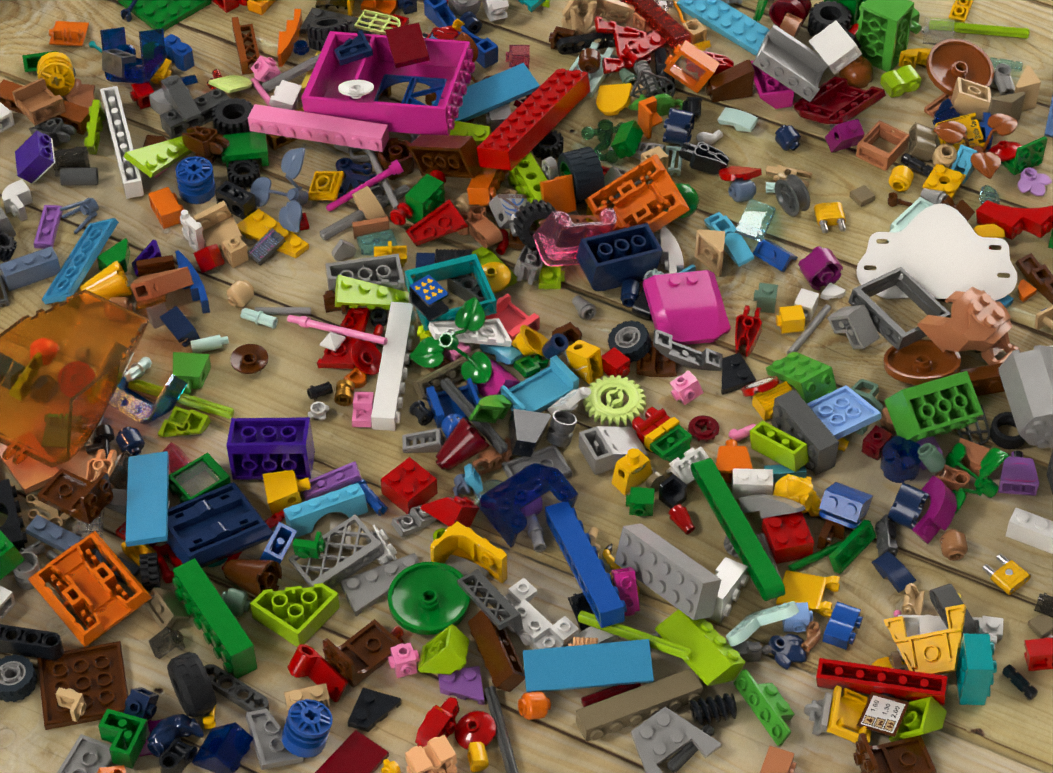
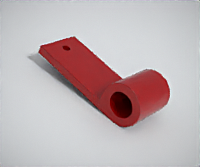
[288,644,348,702]

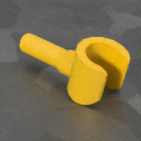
[203,704,217,729]

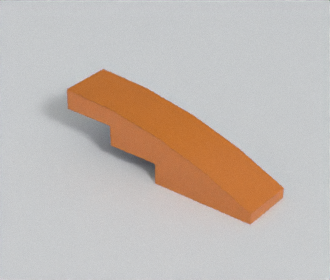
[277,9,302,67]

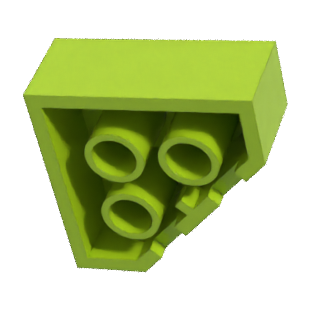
[250,583,340,647]

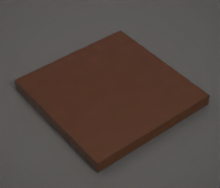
[37,641,128,730]

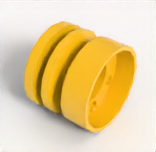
[37,52,75,96]

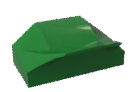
[650,425,692,462]

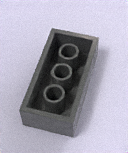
[771,389,839,475]

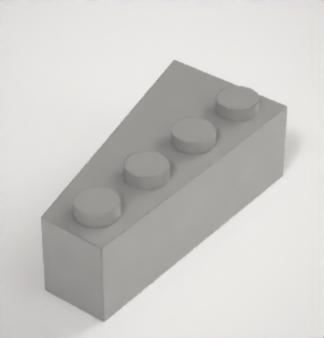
[325,254,405,291]

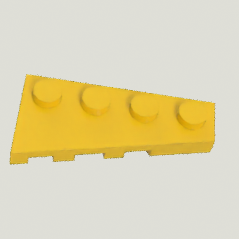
[237,209,309,258]

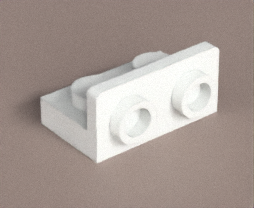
[666,446,709,484]

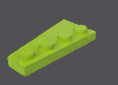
[335,275,409,310]

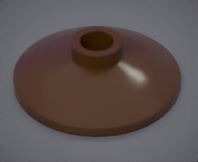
[230,344,269,374]

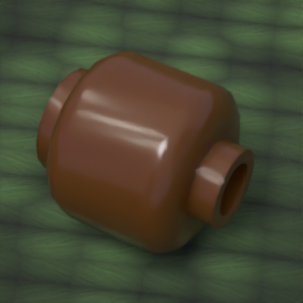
[578,48,601,73]

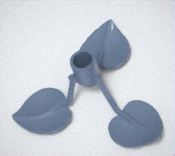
[250,147,309,232]

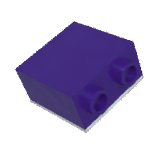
[15,131,55,184]

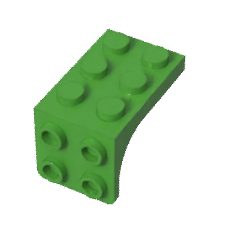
[766,352,837,404]

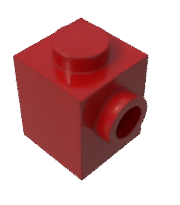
[130,79,154,110]
[601,347,630,378]

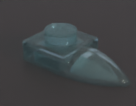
[979,185,1000,205]

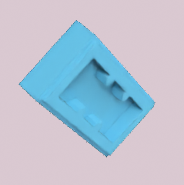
[464,463,483,494]

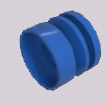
[175,156,216,204]
[282,699,333,758]

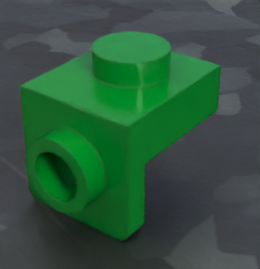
[292,531,326,559]

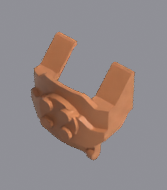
[917,287,1021,365]

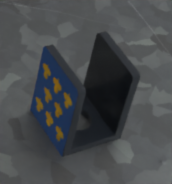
[409,275,449,321]

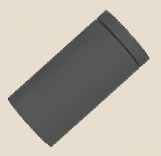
[60,167,99,186]

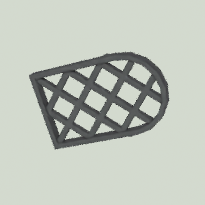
[630,70,676,98]

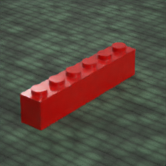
[816,658,948,705]

